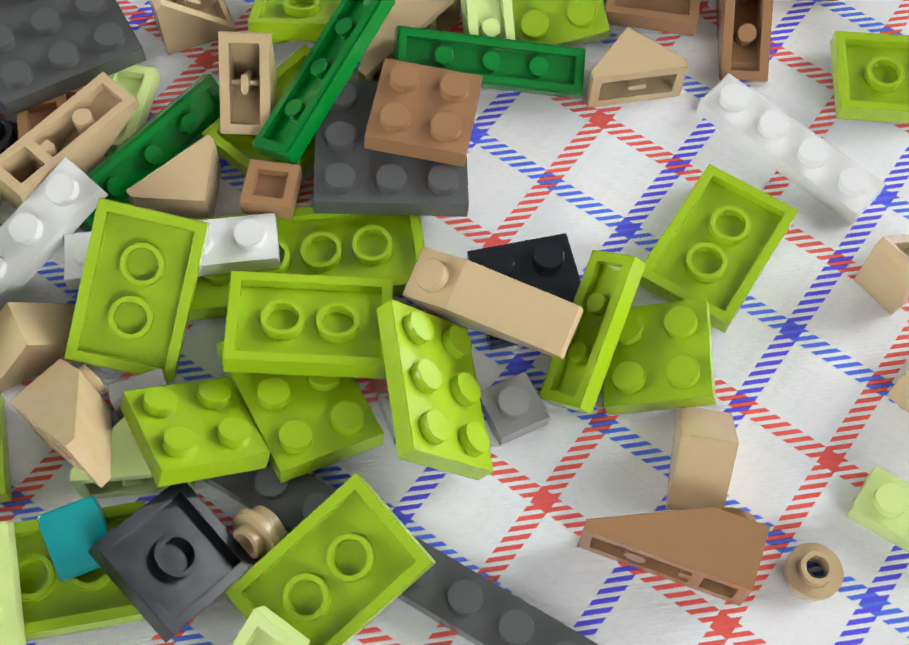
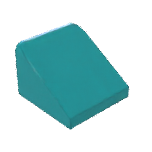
[37,496,110,582]

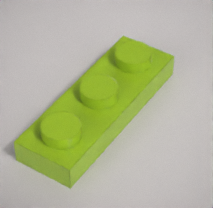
[539,250,646,415]

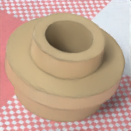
[232,505,286,560]
[784,543,844,601]

